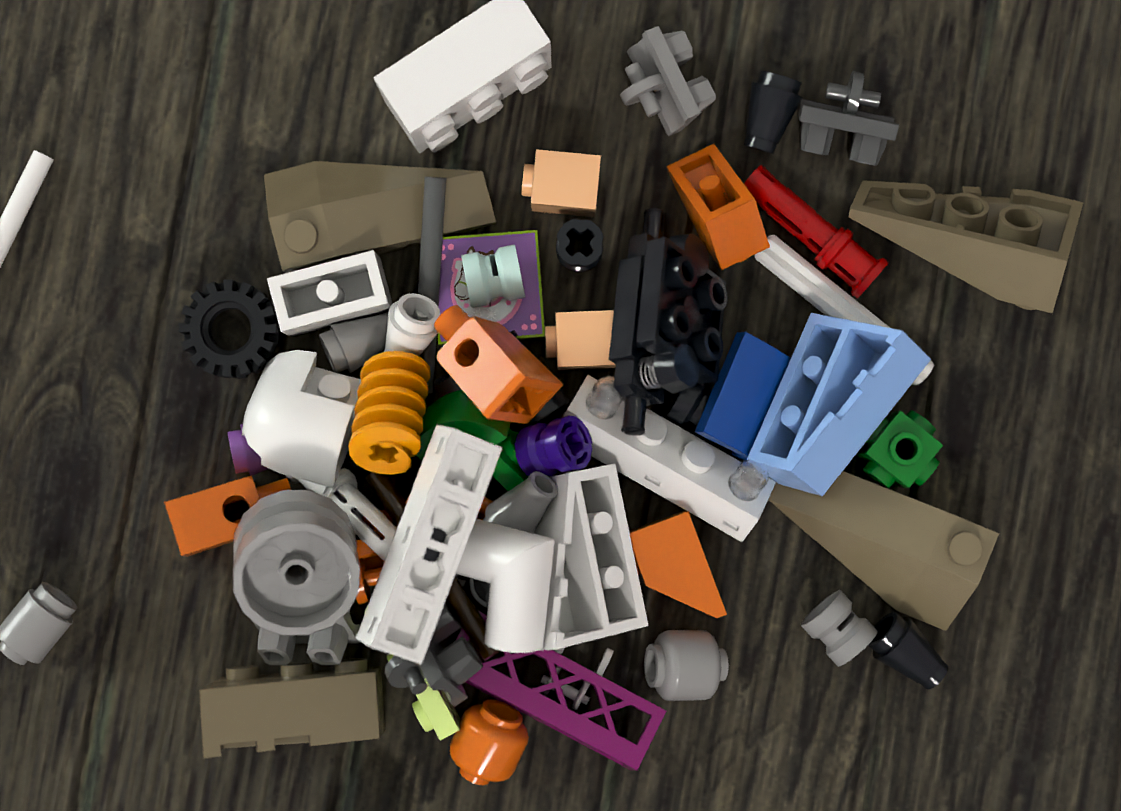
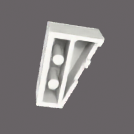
[533,464,649,651]

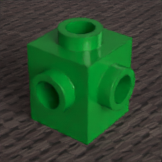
[856,410,943,489]

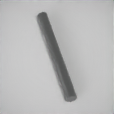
[418,176,446,394]

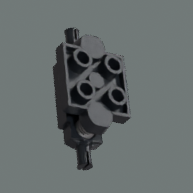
[609,208,728,436]

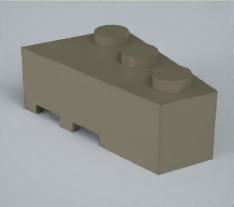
[199,658,385,758]

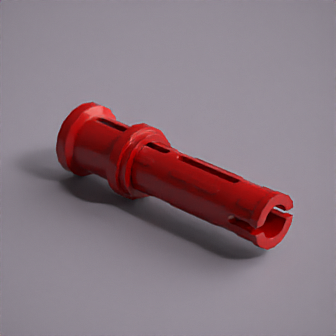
[744,164,889,299]

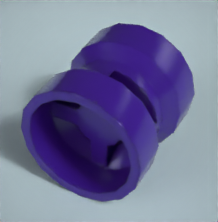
[515,415,592,477]

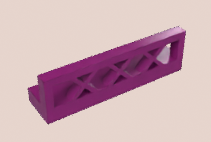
[456,611,667,771]

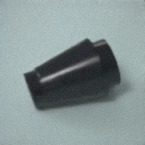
[743,71,803,154]
[868,612,948,689]

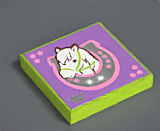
[438,230,545,346]

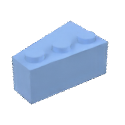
[747,313,931,496]

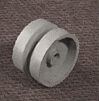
[233,490,360,635]

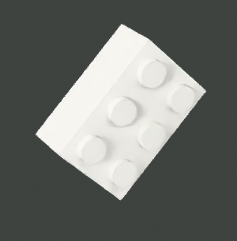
[373,0,552,154]

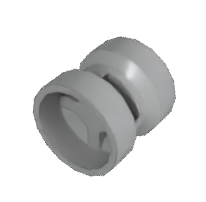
[800,590,878,667]

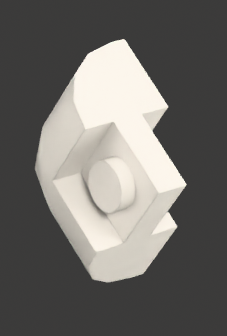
[242,350,361,488]

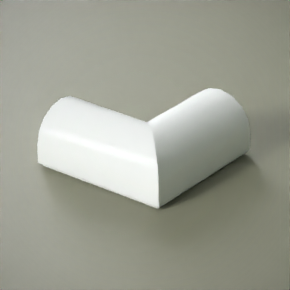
[456,519,555,653]

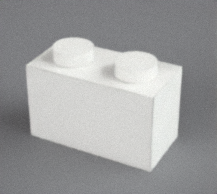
[267,250,393,337]

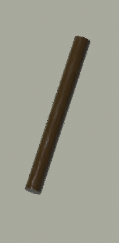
[365,472,500,661]

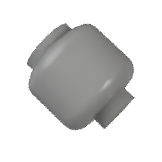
[644,630,729,701]

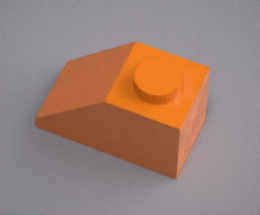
[666,144,770,270]
[629,510,727,618]

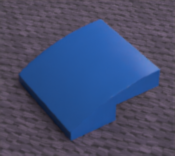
[695,332,791,467]

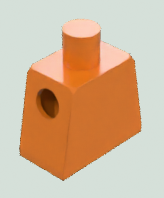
[434,305,564,424]
[164,476,291,557]

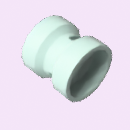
[461,245,525,308]

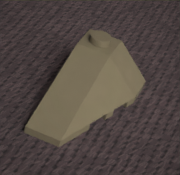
[264,161,497,273]
[848,180,1084,314]
[768,471,999,631]

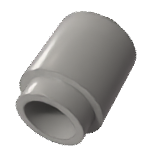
[0,582,77,665]

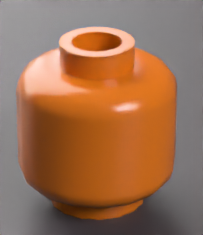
[450,700,529,785]

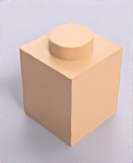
[522,149,601,217]
[545,310,616,370]

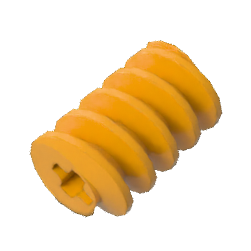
[348,351,431,475]

